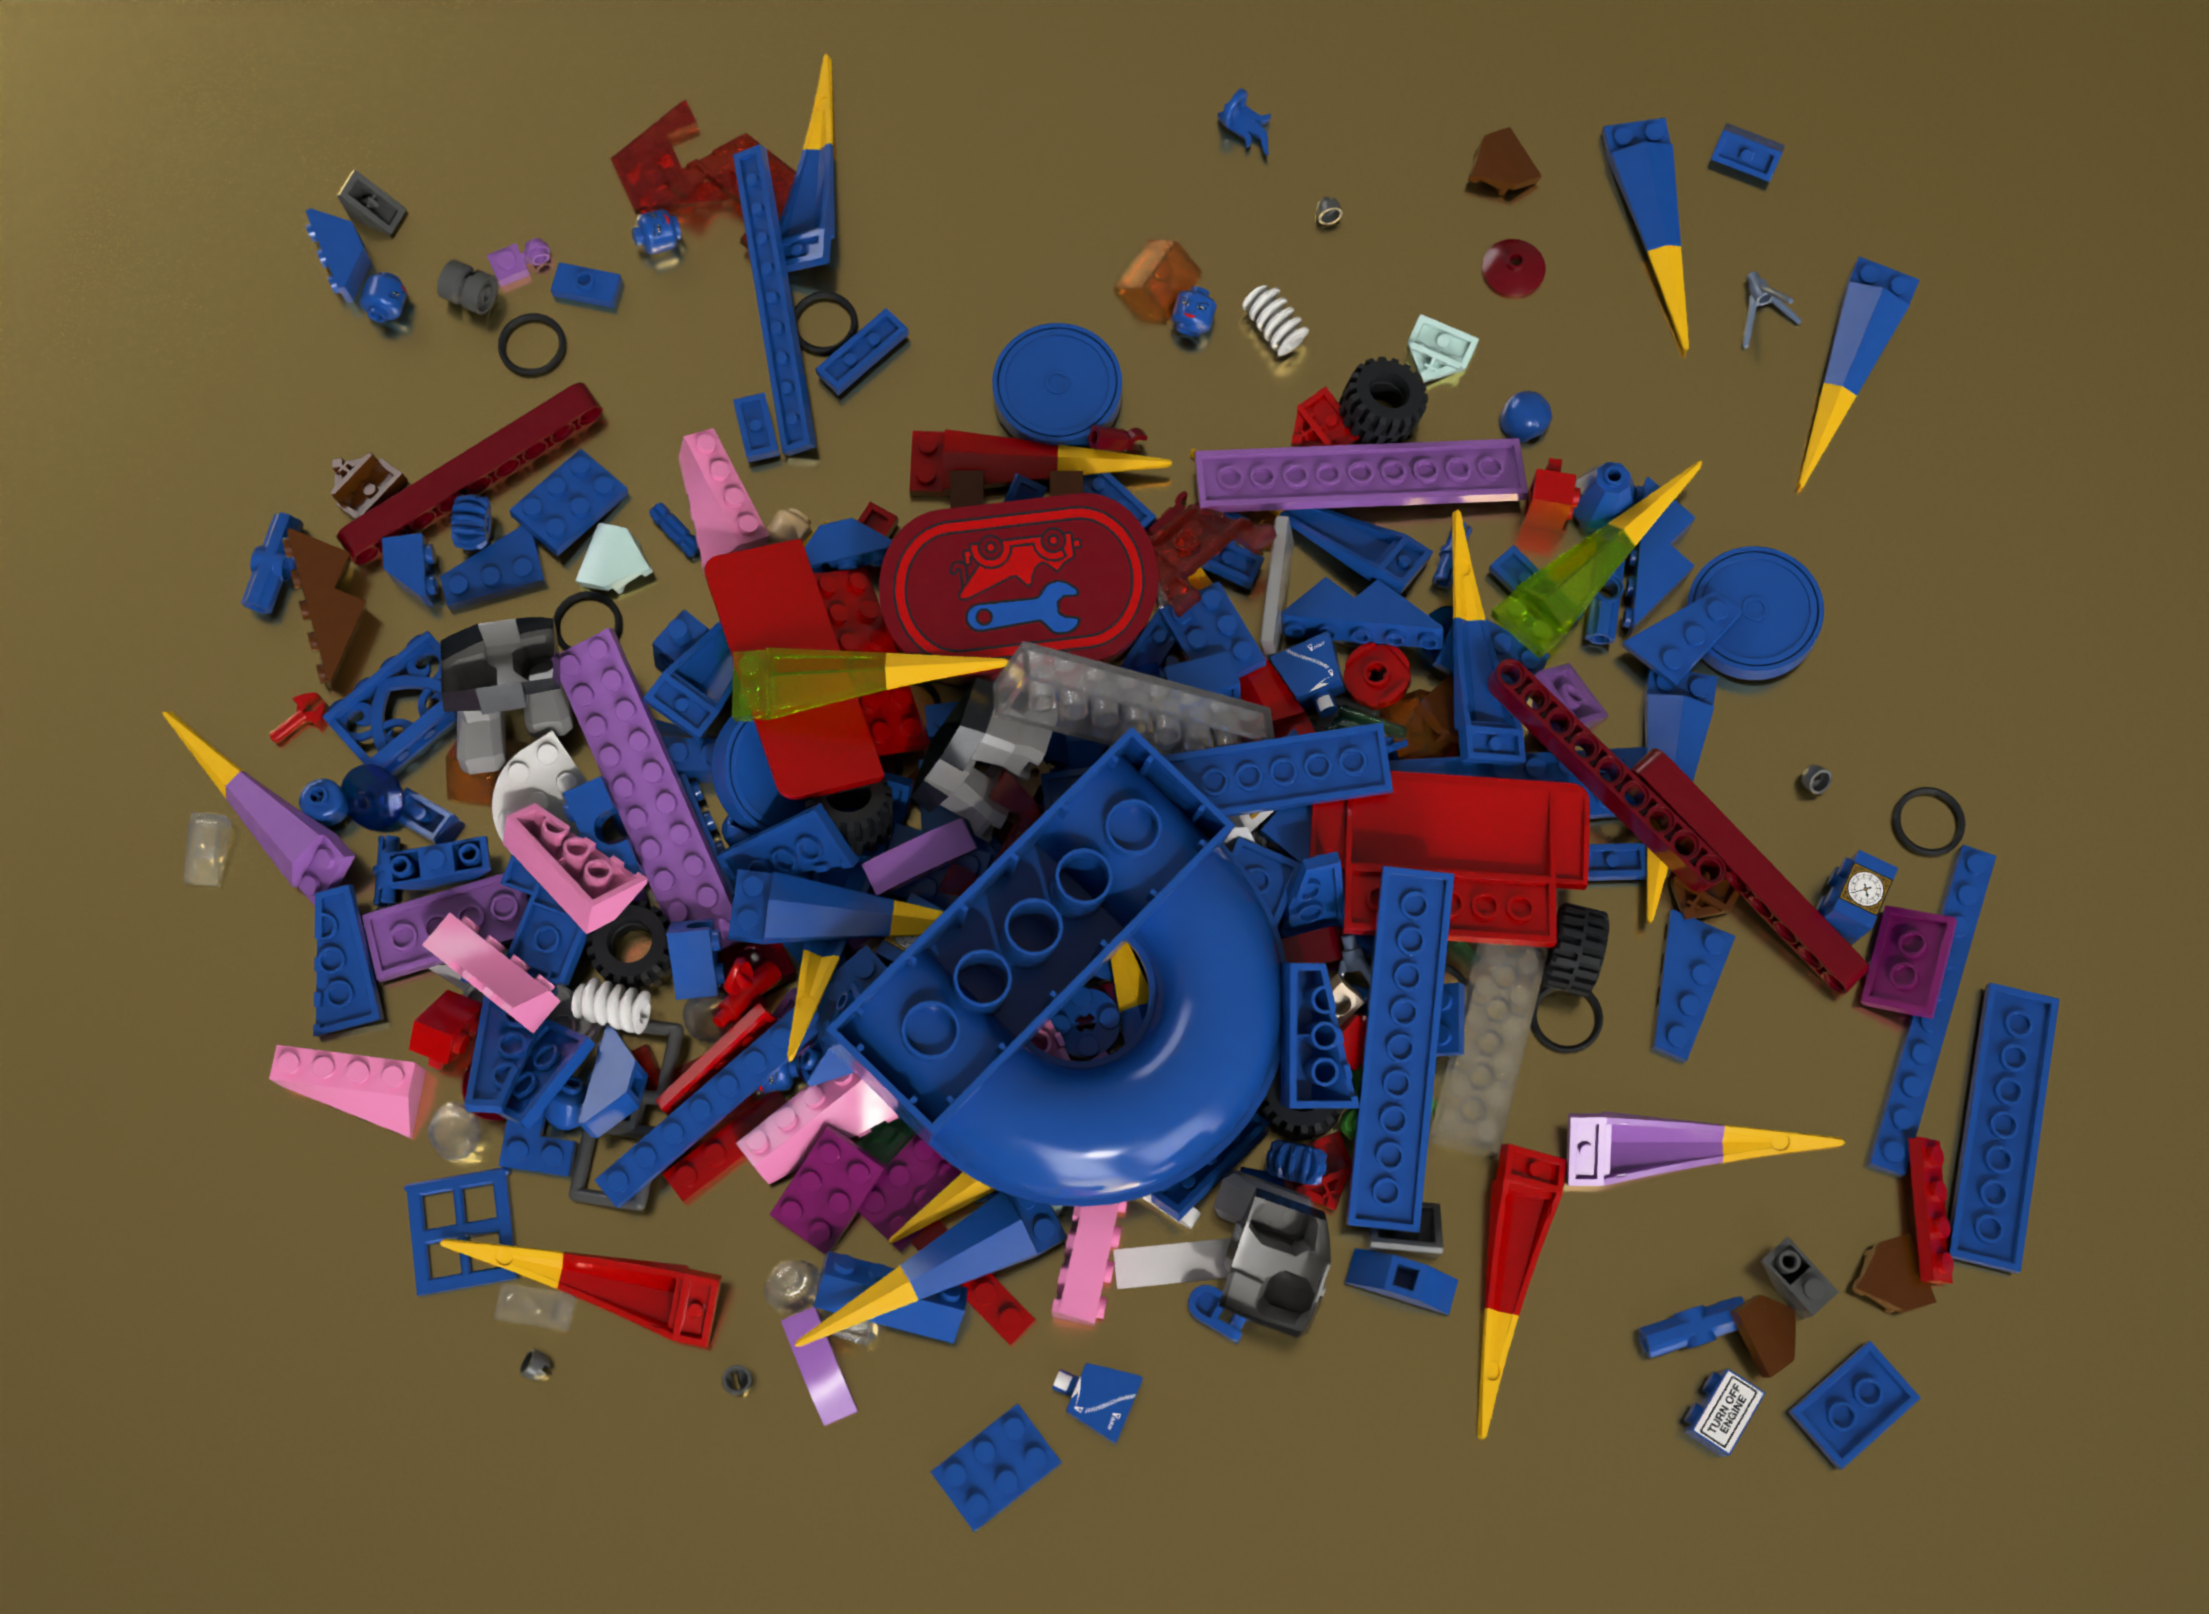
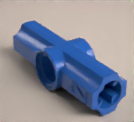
[241,512,304,614]
[1585,542,1627,645]
[1638,1296,1745,1359]

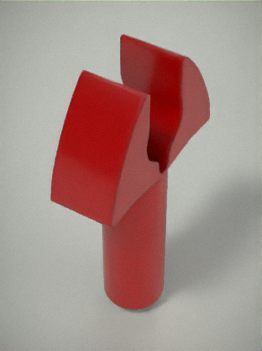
[269,692,329,744]

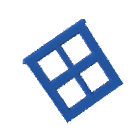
[404,1167,519,1296]

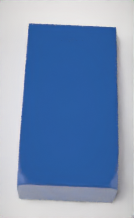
[387,787,465,845]

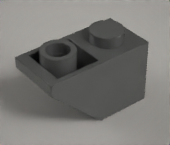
[1761,1237,1839,1320]

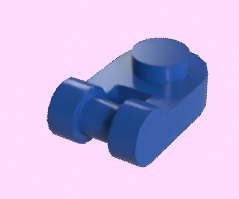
[1188,1285,1250,1343]

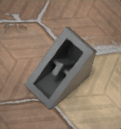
[337,169,407,235]

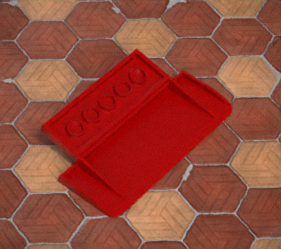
[704,538,930,800]
[1309,771,1590,948]

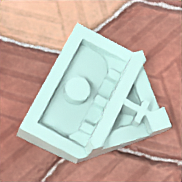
[1407,314,1479,382]
[575,523,653,594]

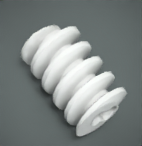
[1242,285,1309,356]
[571,978,651,1035]

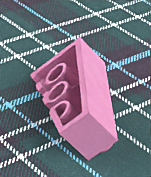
[678,428,769,574]
[503,803,648,934]
[422,913,561,1033]
[269,1045,426,1139]
[736,1073,899,1184]
[1051,1201,1127,1326]

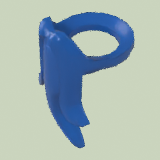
[1217,88,1271,156]

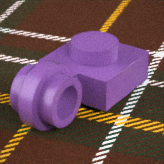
[487,238,551,287]

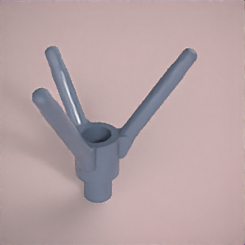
[1742,271,1802,348]
[1338,934,1371,985]

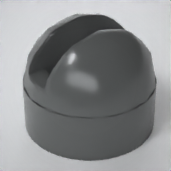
[1316,197,1343,225]
[1801,765,1832,794]
[519,1348,551,1381]
[721,1365,752,1396]

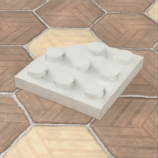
[492,730,587,855]

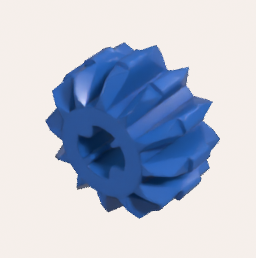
[450,494,492,551]
[1266,1140,1327,1185]

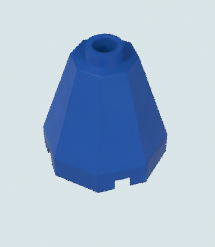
[1572,462,1636,536]

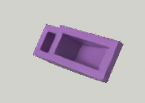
[861,818,978,896]
[781,1307,858,1426]

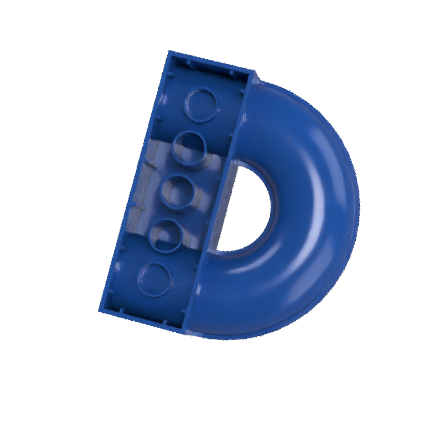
[825,727,1287,1207]

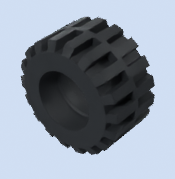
[1339,357,1428,444]
[805,777,894,856]
[586,900,672,991]
[1542,902,1609,997]
[1258,1063,1344,1140]

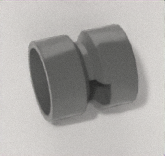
[437,259,498,315]

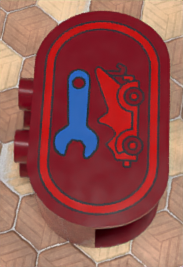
[879,493,1159,696]

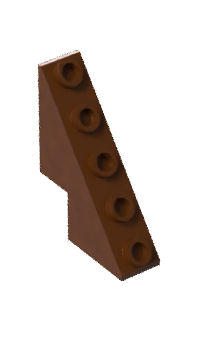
[282,528,367,688]

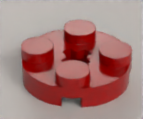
[1343,642,1412,711]

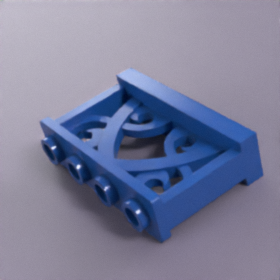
[323,631,457,783]

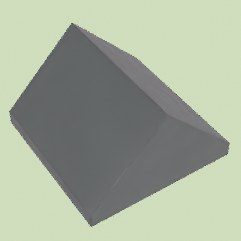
[1366,1202,1444,1260]

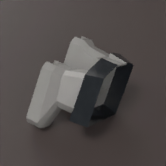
[440,617,573,775]
[910,677,1062,843]
[1213,1170,1331,1338]

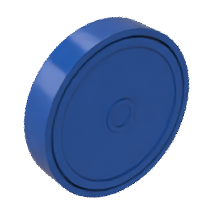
[992,323,1122,448]
[1685,546,1824,680]
[711,705,806,834]

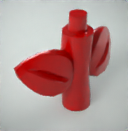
[712,957,782,1028]

